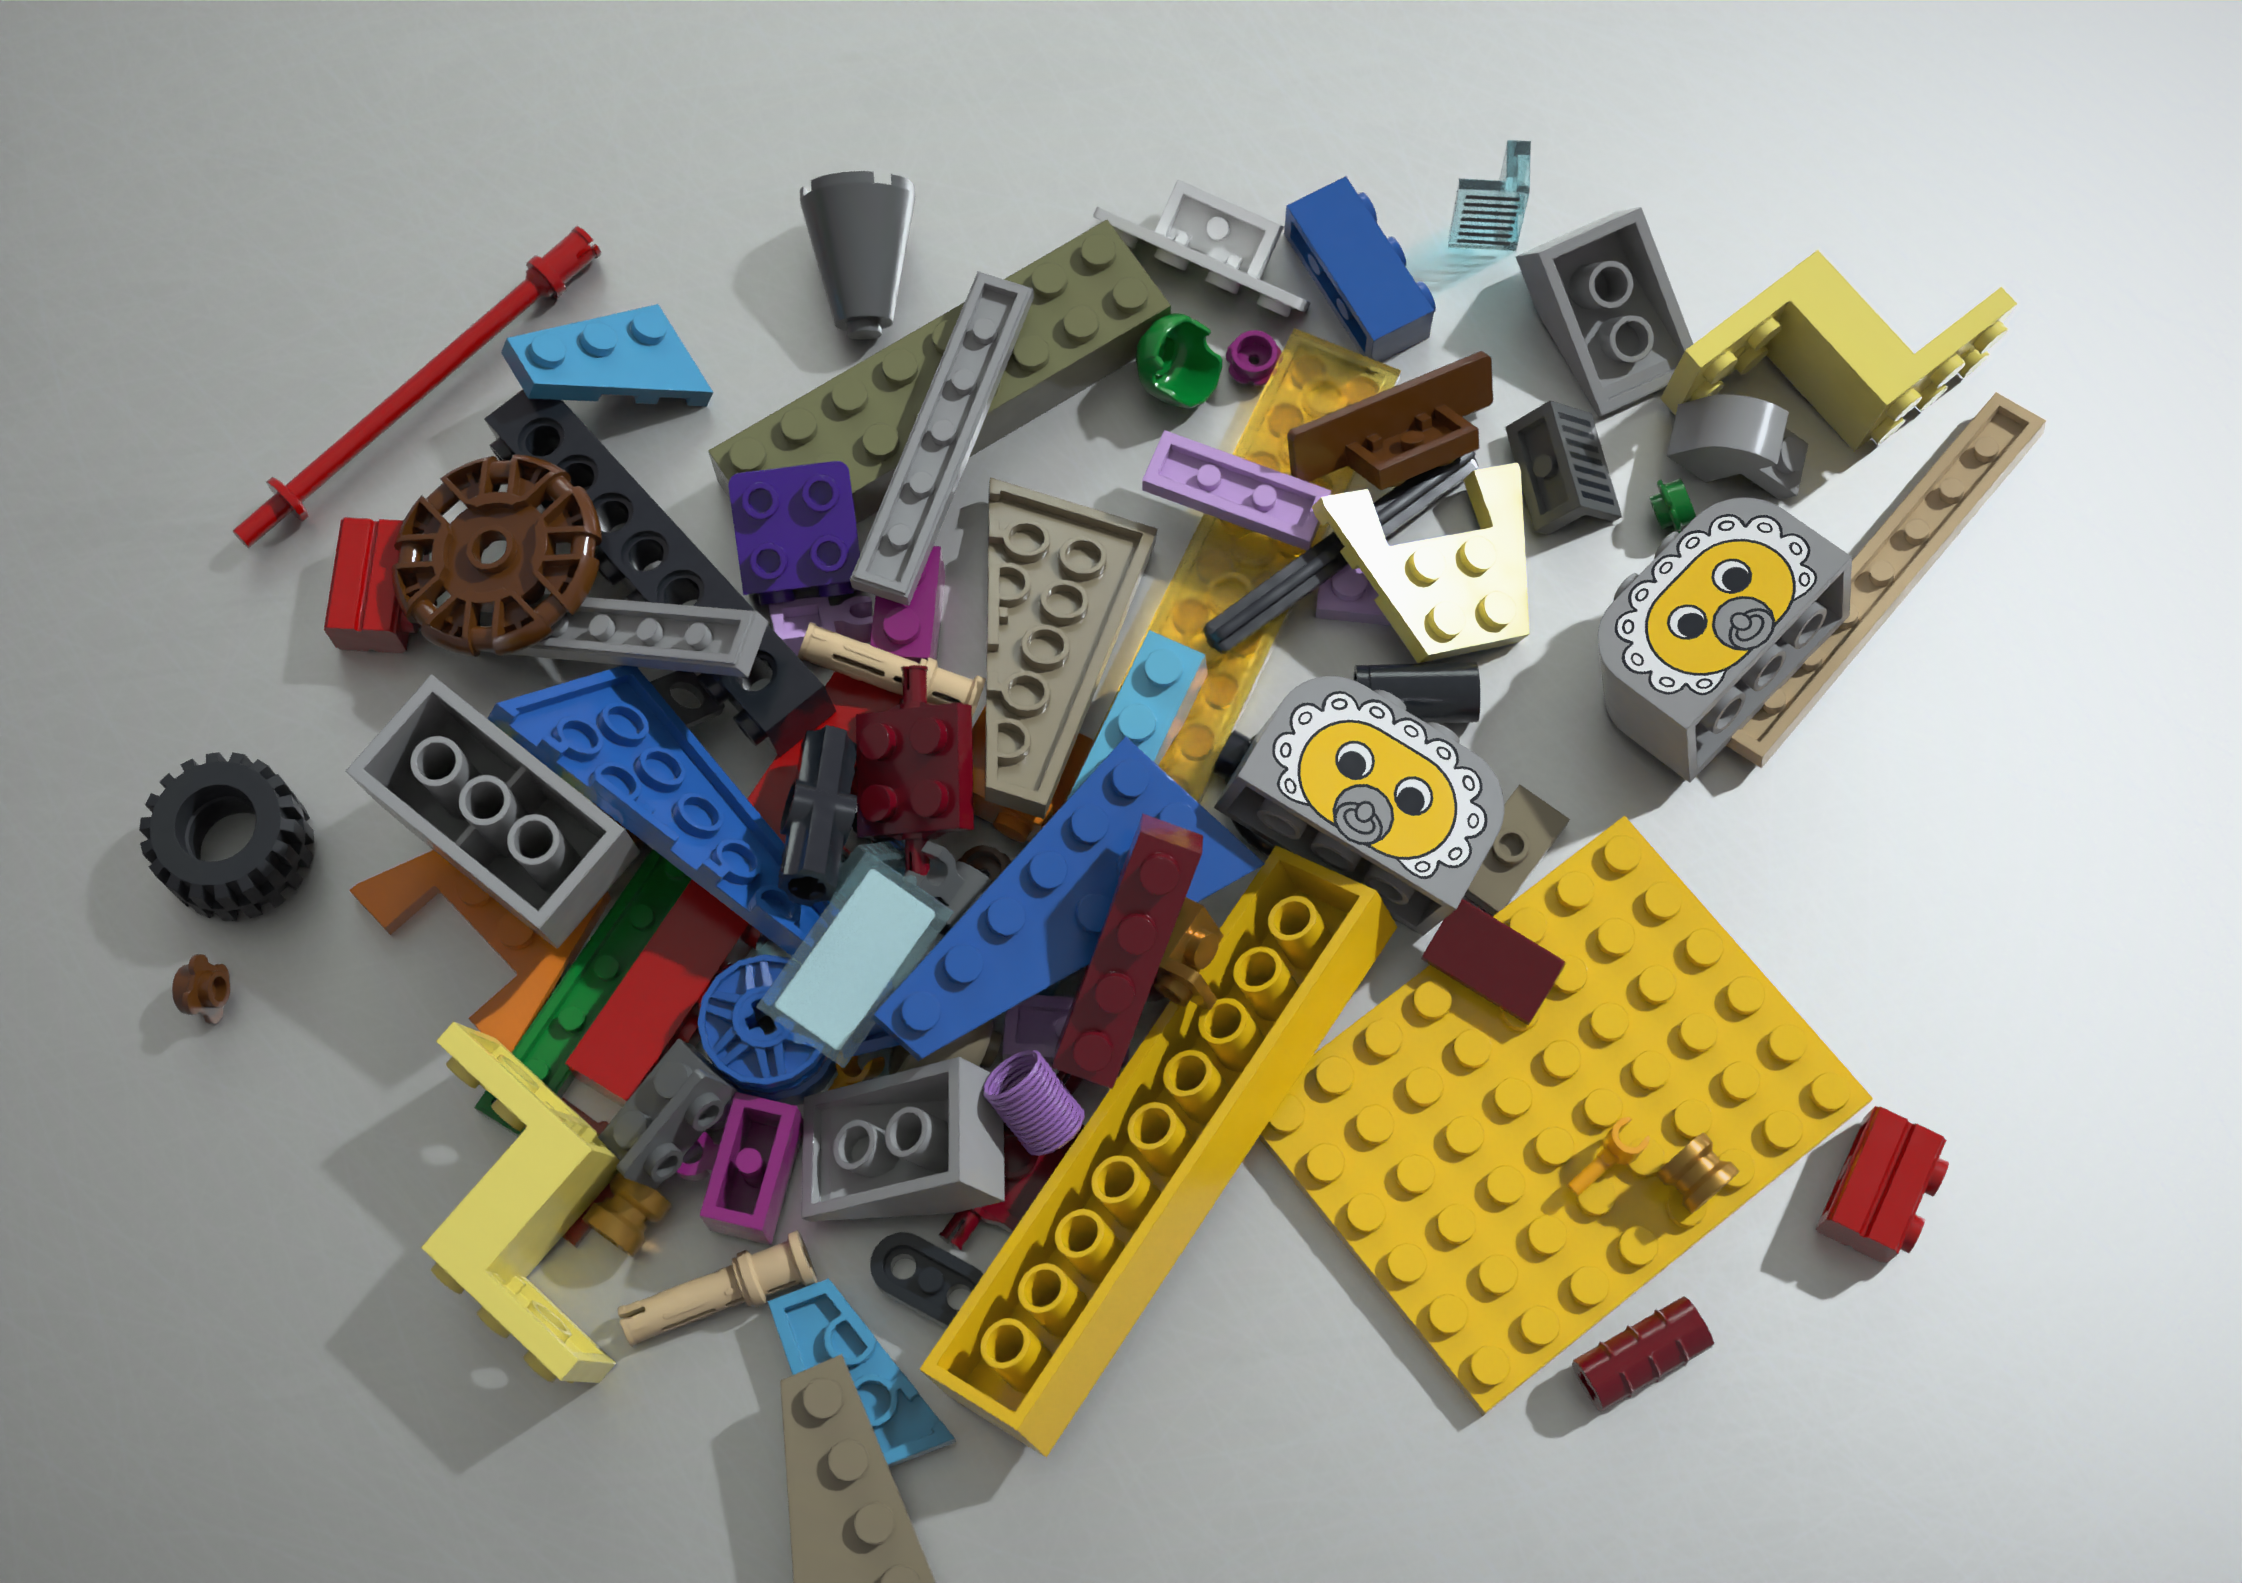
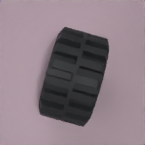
[139,752,314,921]

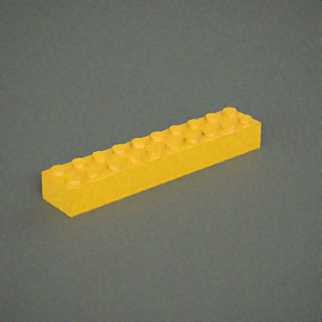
[919,845,1397,1457]

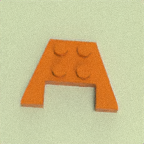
[349,850,612,1053]

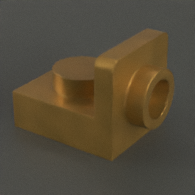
[1154,897,1224,1010]

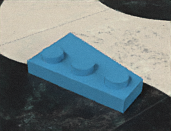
[501,304,713,407]
[768,1278,956,1468]

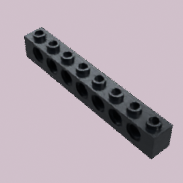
[484,389,837,757]

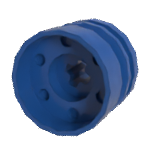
[698,954,842,1106]

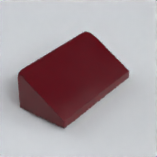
[1421,899,1566,1026]

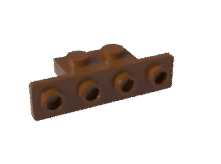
[1287,351,1493,491]

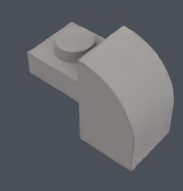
[1667,395,1808,500]

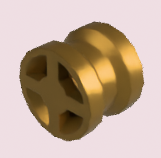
[1656,1132,1740,1214]

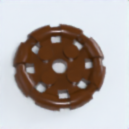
[391,454,602,657]

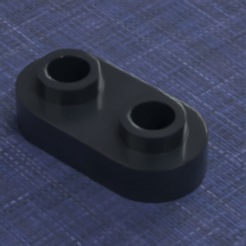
[870,1232,984,1329]

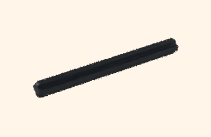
[1203,451,1479,654]

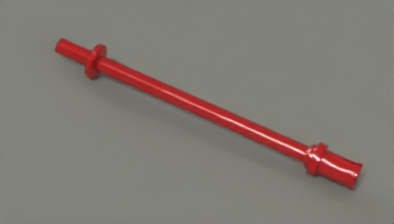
[233,226,601,548]

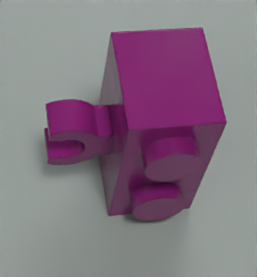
[676,1092,803,1245]

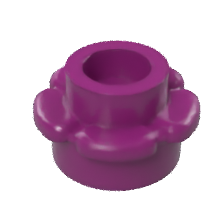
[1226,330,1283,386]

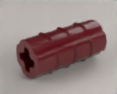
[1572,1296,1714,1412]

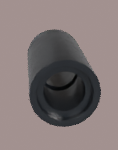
[1353,662,1480,723]

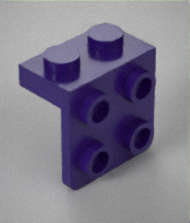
[728,461,860,605]

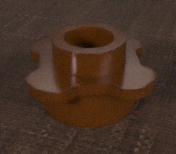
[172,954,230,1024]

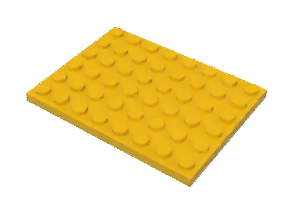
[1258,815,1873,1416]

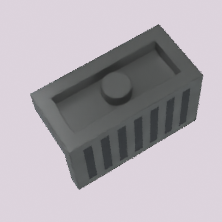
[1505,400,1622,535]

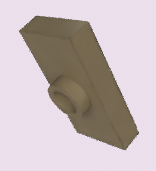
[1464,784,1570,916]

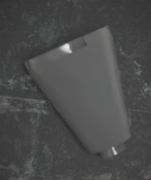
[799,171,915,340]

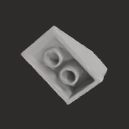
[1516,207,1693,416]
[801,1057,1005,1222]

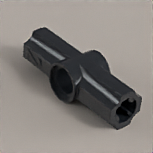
[778,725,858,906]

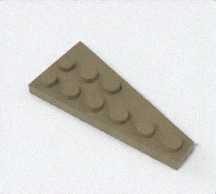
[985,477,1158,819]
[780,1354,936,1583]

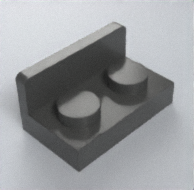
[598,1038,738,1190]

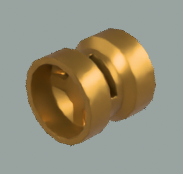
[582,1171,673,1257]

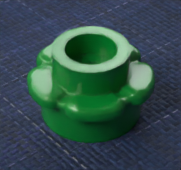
[1649,478,1696,534]

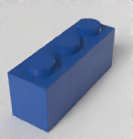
[1284,176,1436,368]

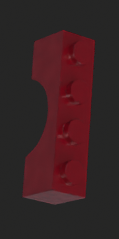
[1052,814,1203,1089]

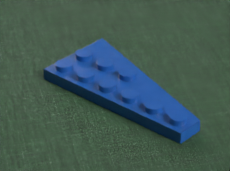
[487,665,840,965]
[870,736,1265,1061]

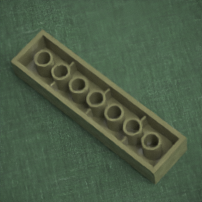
[708,220,1171,524]

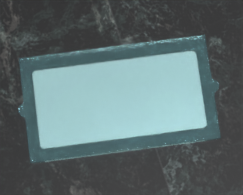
[756,851,954,1068]

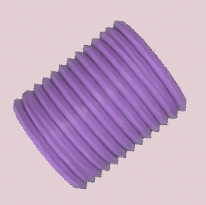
[983,1050,1085,1155]

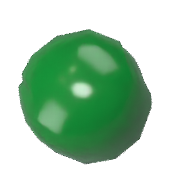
[1136,313,1223,409]

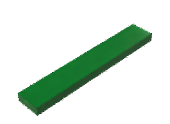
[474,849,692,1137]

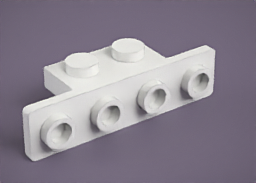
[1093,179,1311,318]

